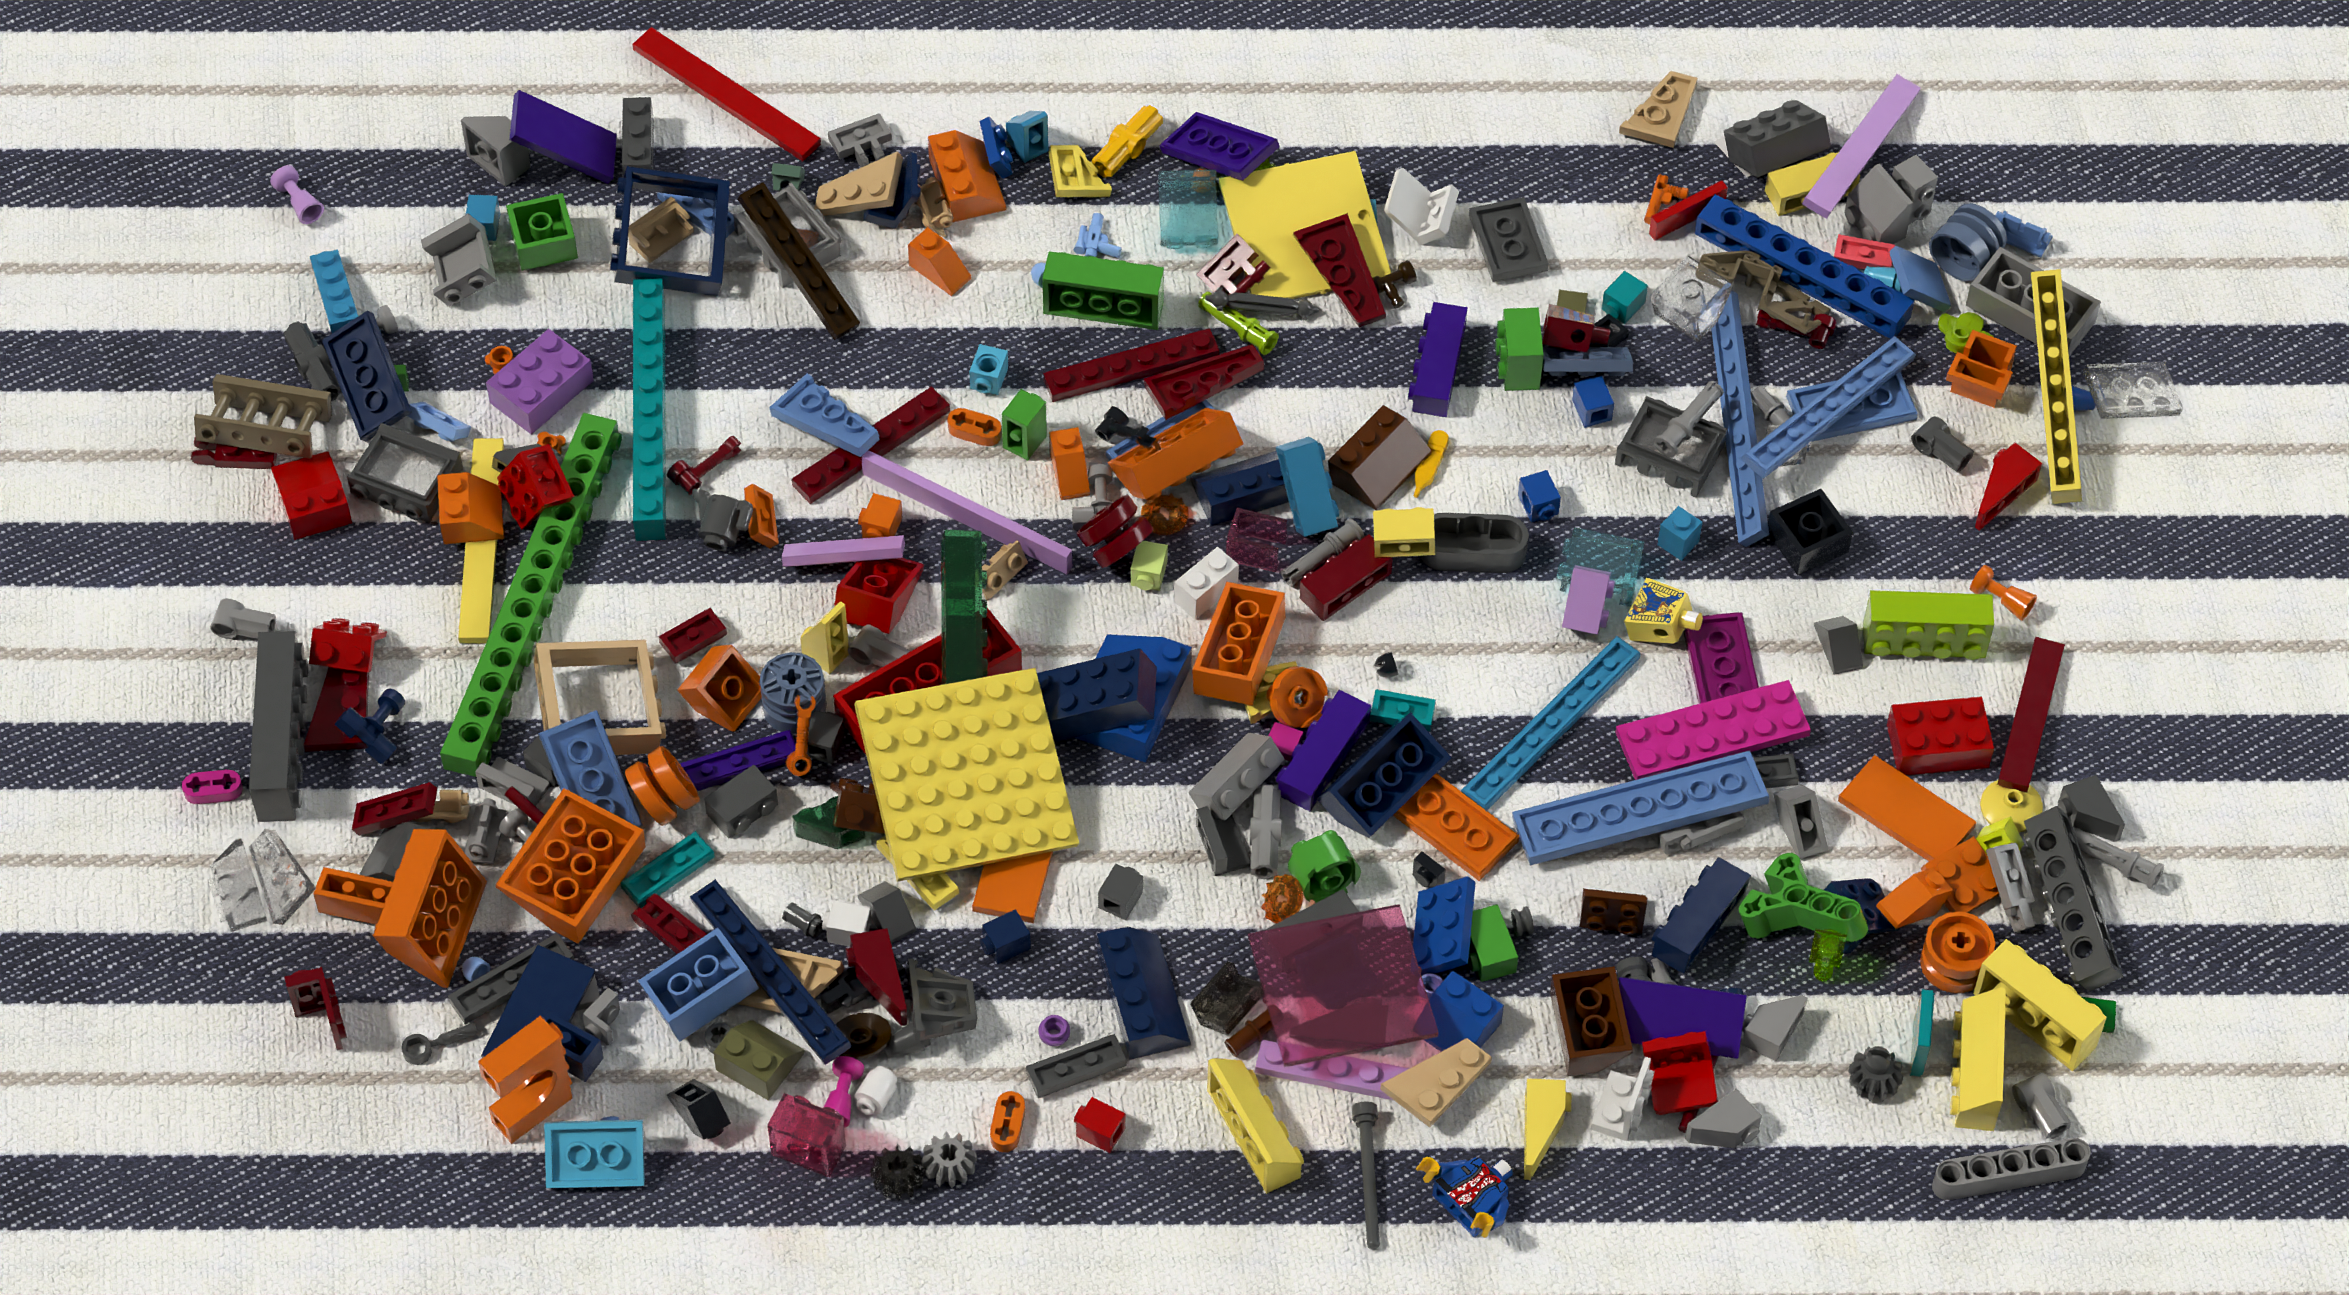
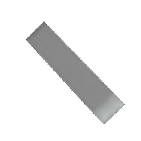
[1932,1138,2091,1200]

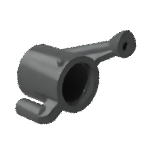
[692,489,753,551]

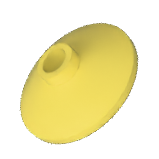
[1980,780,2043,833]

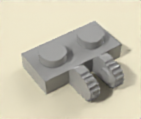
[828,113,892,167]

